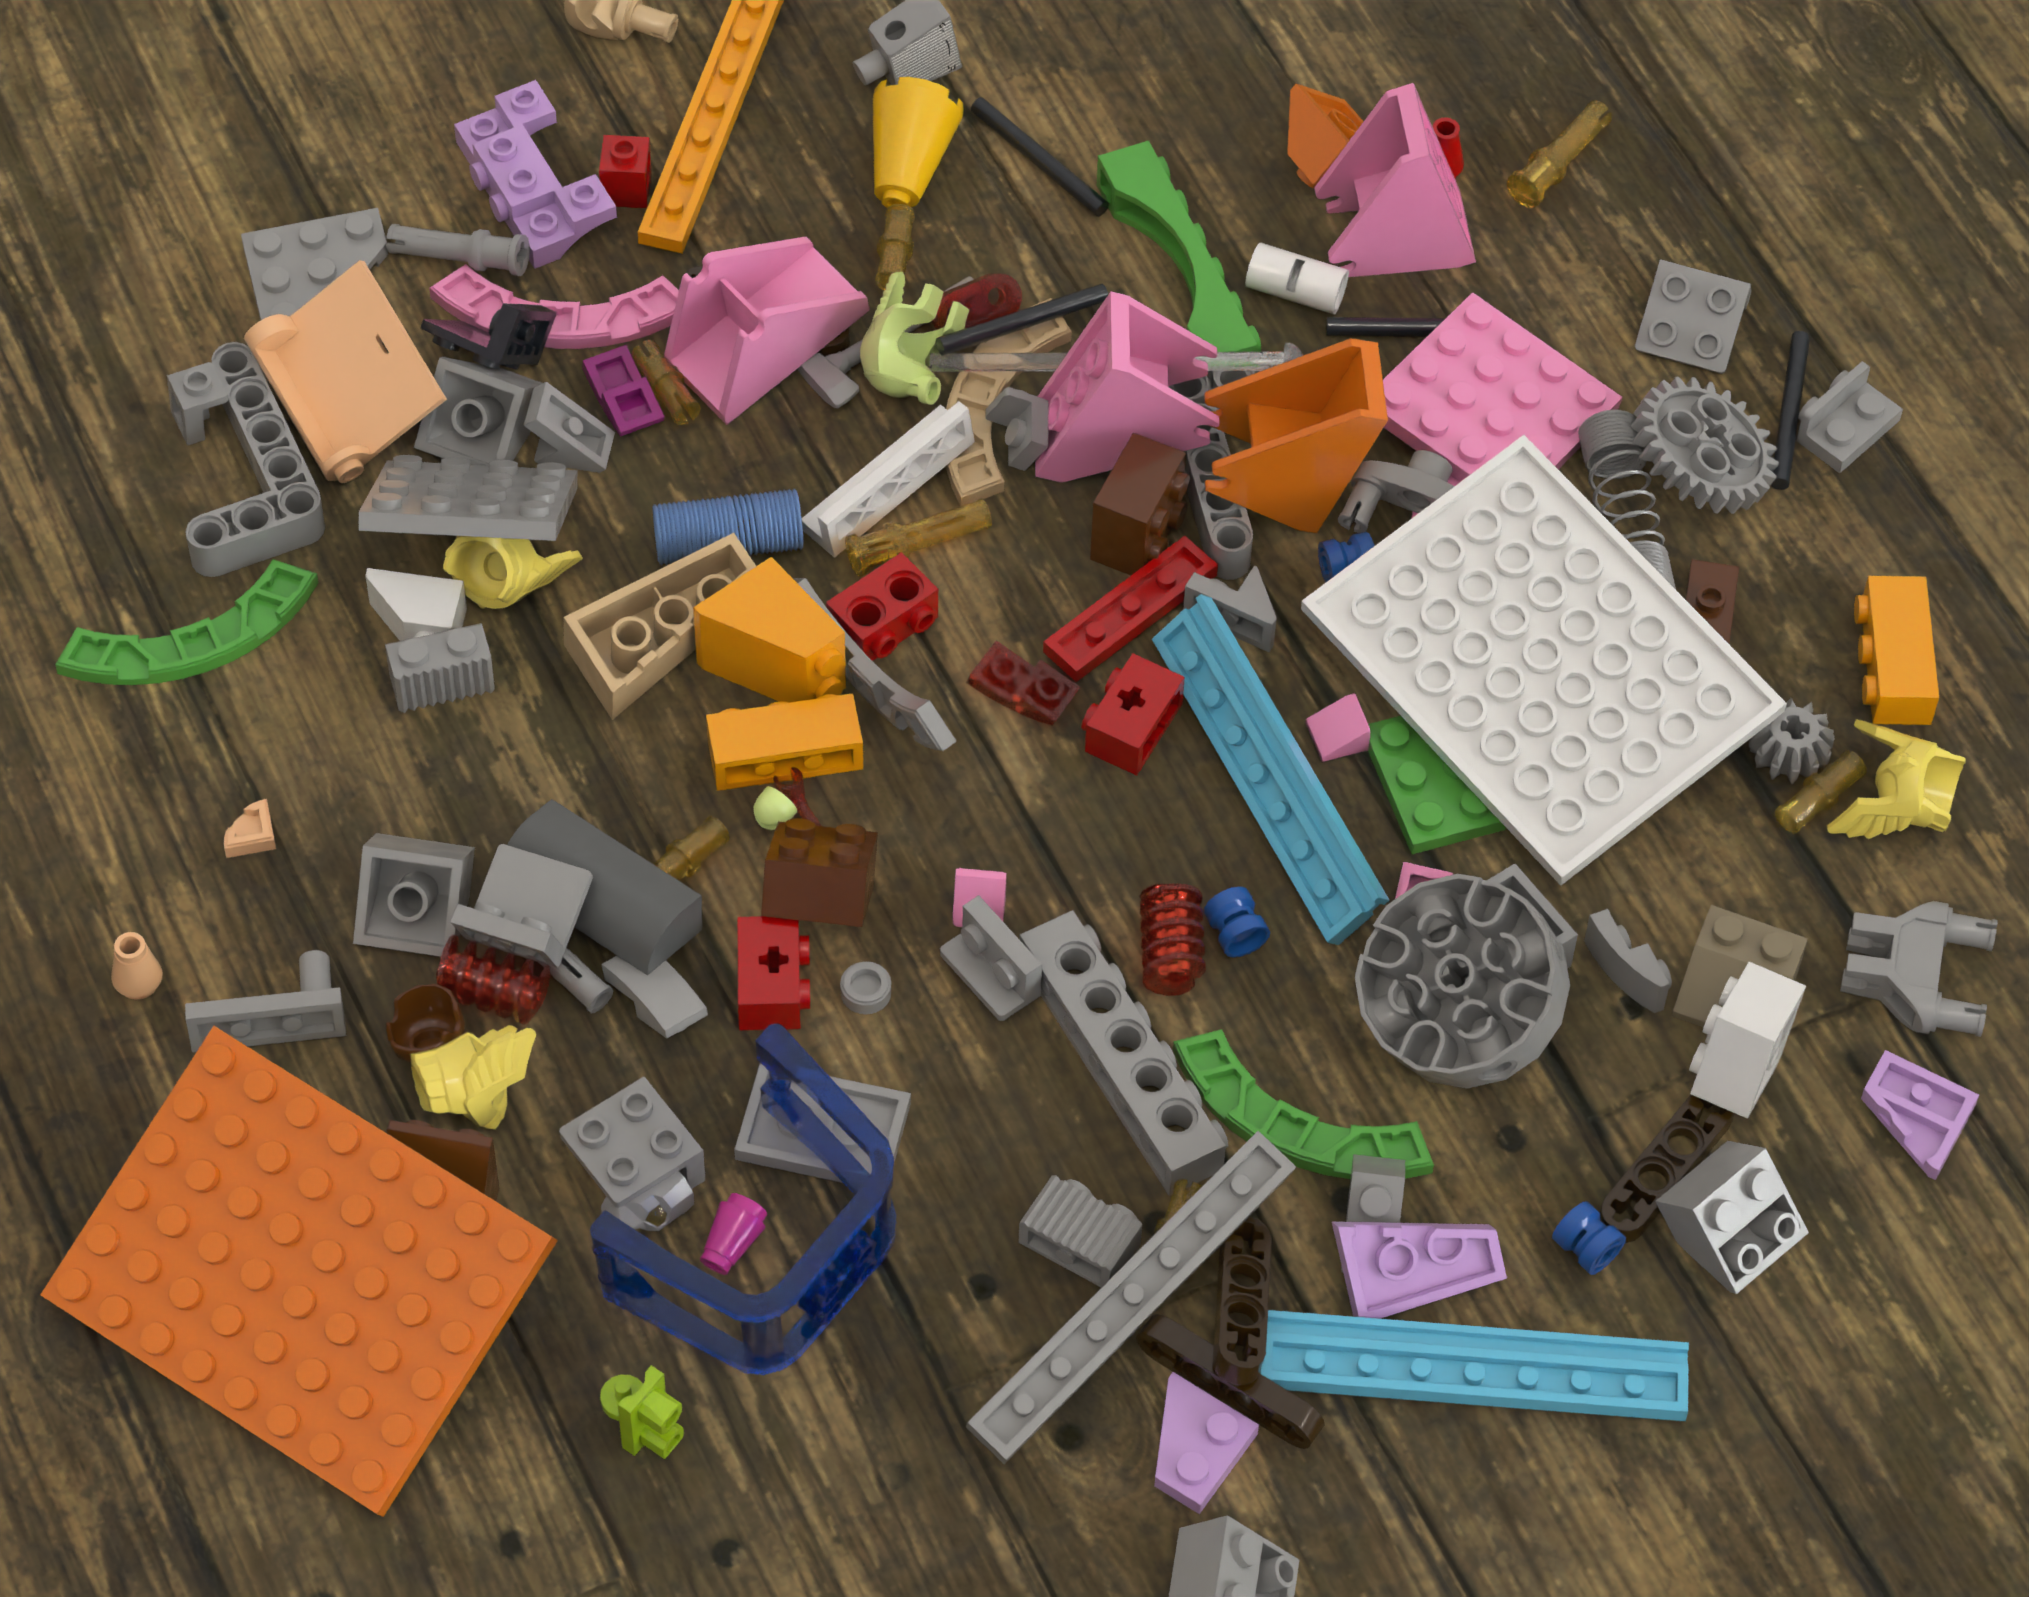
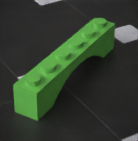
[1096,141,1261,362]

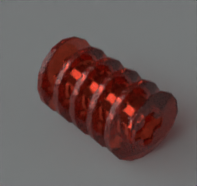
[1139,883,1206,996]
[436,934,550,1025]

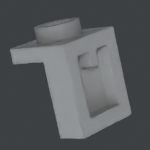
[167,362,228,446]
[985,387,1048,471]

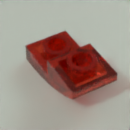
[966,641,1081,726]

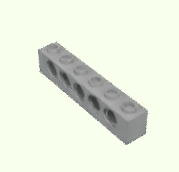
[1019,910,1228,1196]

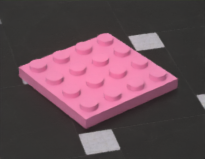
[1383,293,1623,482]

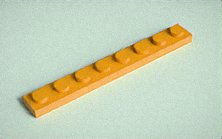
[638,0,784,254]

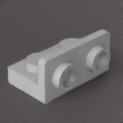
[1796,361,1903,473]
[940,895,1042,1021]

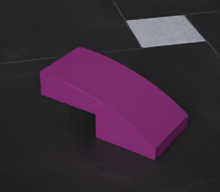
[582,345,664,437]

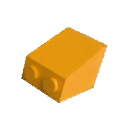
[693,557,846,703]

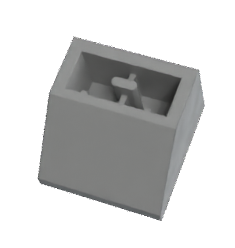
[1655,1141,1809,1294]
[1169,1515,1299,1597]

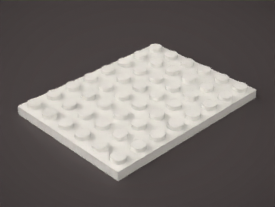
[1301,435,1787,885]

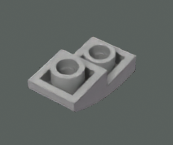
[1584,909,1672,1013]
[602,956,708,1039]

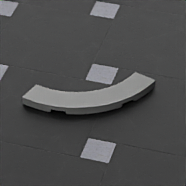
[793,578,956,751]

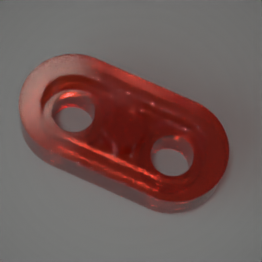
[932,273,1022,330]

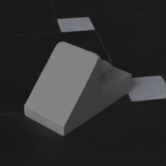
[524,382,615,473]
[1183,566,1277,652]

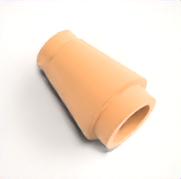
[111,932,163,1000]

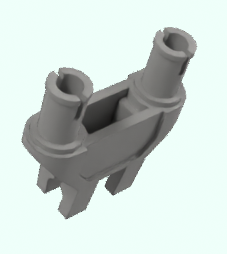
[1840,901,1997,1037]

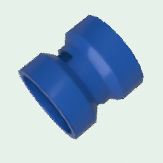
[1318,532,1375,583]
[1204,887,1270,958]
[1552,1201,1626,1275]

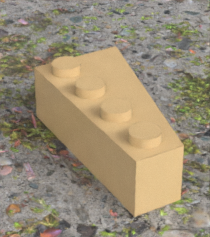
[564,533,756,720]

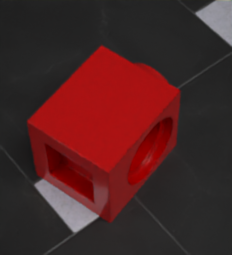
[599,135,652,208]

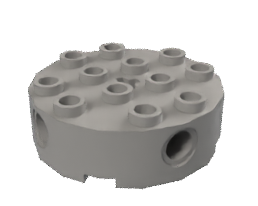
[1355,874,1570,1088]

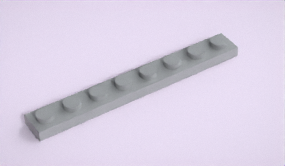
[966,1131,1296,1464]

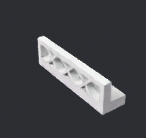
[802,401,975,558]

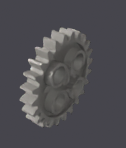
[1631,377,1779,514]

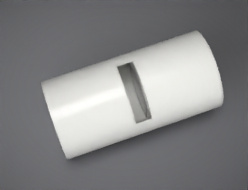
[1245,242,1349,314]

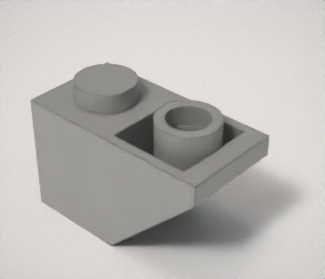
[1341,1154,1405,1272]

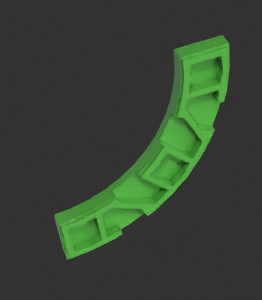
[55,559,319,685]
[1173,1029,1434,1179]

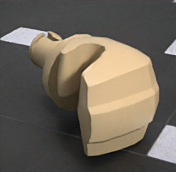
[564,0,678,43]

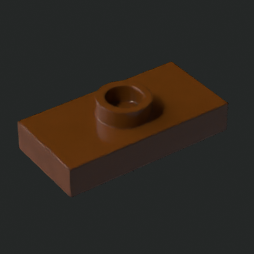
[1685,559,1739,644]

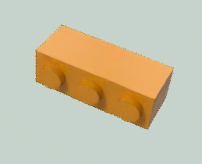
[1854,576,1939,725]
[706,693,863,791]

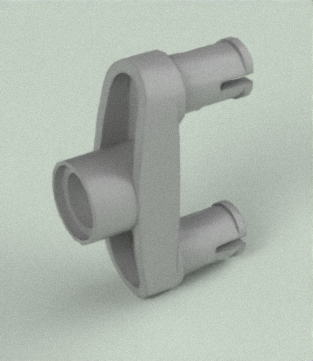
[1338,450,1454,533]

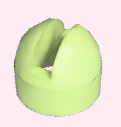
[754,786,797,830]

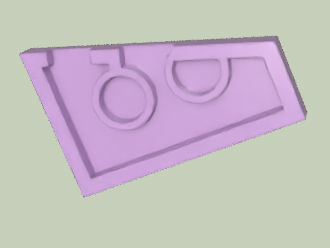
[1332,1222,1507,1319]

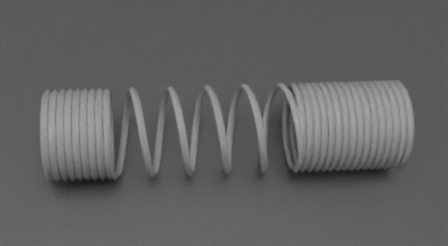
[1578,409,1676,590]

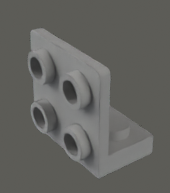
[1635,259,1752,374]
[450,844,593,968]
[559,1077,705,1208]

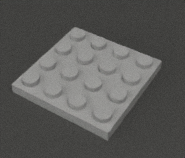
[359,455,578,541]

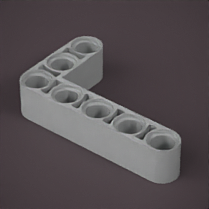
[185,342,325,577]
[1168,352,1296,580]

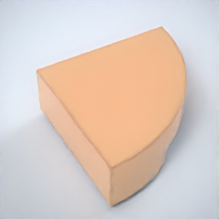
[224,799,276,858]

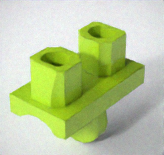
[600,1365,684,1459]

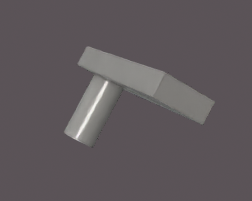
[185,950,346,1052]

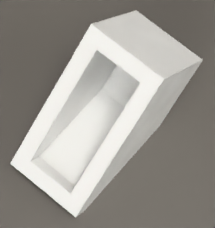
[366,568,467,641]

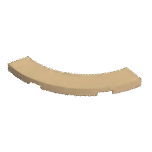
[946,298,1071,507]

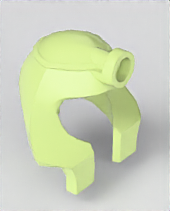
[860,272,969,405]

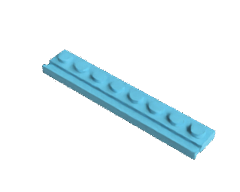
[1152,594,1390,945]
[1260,1310,1689,1421]

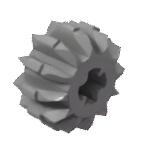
[1749,698,1835,784]

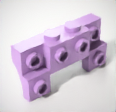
[454,80,617,269]

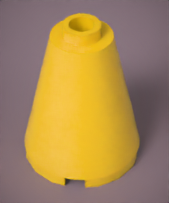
[873,77,964,211]

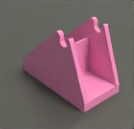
[1315,83,1476,277]
[664,237,870,425]
[1035,291,1219,483]

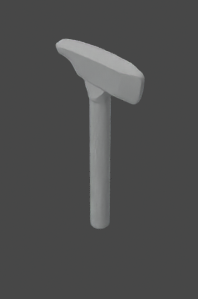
[797,276,979,408]

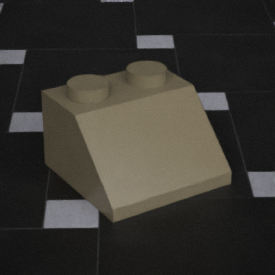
[1672,905,1808,1027]

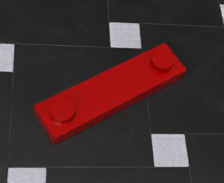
[1043,535,1218,682]

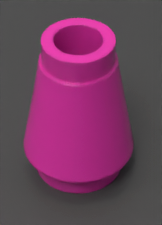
[700,1193,767,1275]

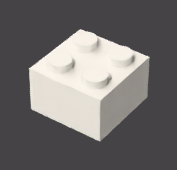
[1689,962,1806,1119]

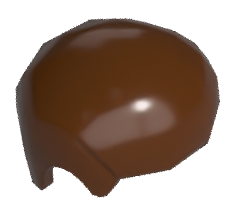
[386,984,465,1062]

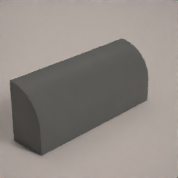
[507,799,702,975]

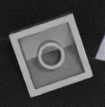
[353,833,475,958]

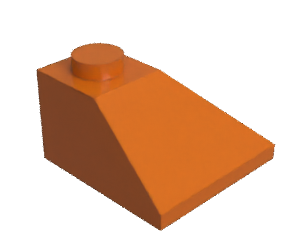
[1287,83,1364,189]

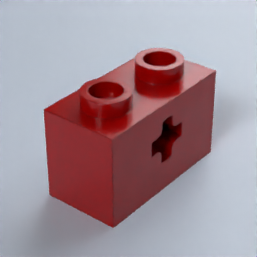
[1081,653,1185,776]
[737,916,810,1030]

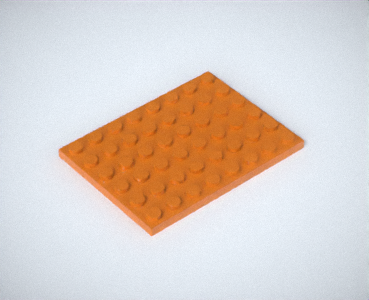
[40,1026,558,1517]

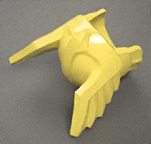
[443,536,583,609]
[1827,719,1966,839]
[410,1025,536,1130]

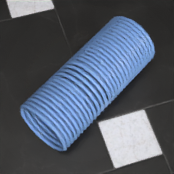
[652,488,803,566]

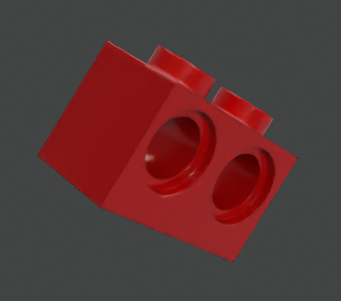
[826,552,939,661]

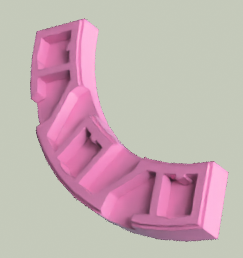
[429,264,679,349]

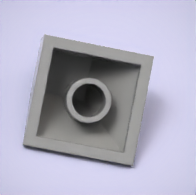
[414,357,542,466]

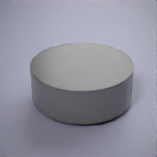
[840,962,891,1014]

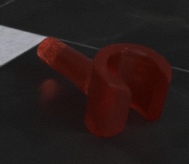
[773,767,821,826]

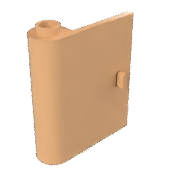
[244,260,447,483]

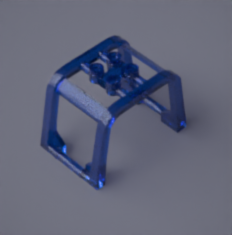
[590,1023,897,1375]

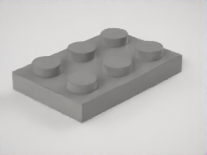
[734,1062,911,1192]

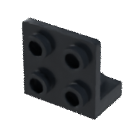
[420,303,557,370]

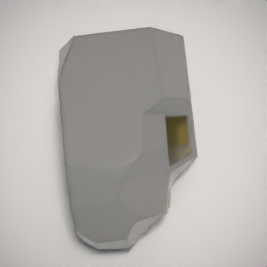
[601,1171,694,1234]

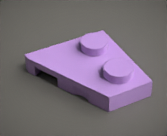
[1861,1050,1979,1180]
[1154,1372,1259,1514]

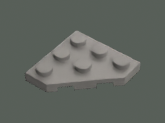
[241,208,388,321]

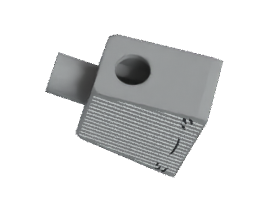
[853,0,962,86]

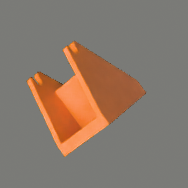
[1204,338,1388,533]

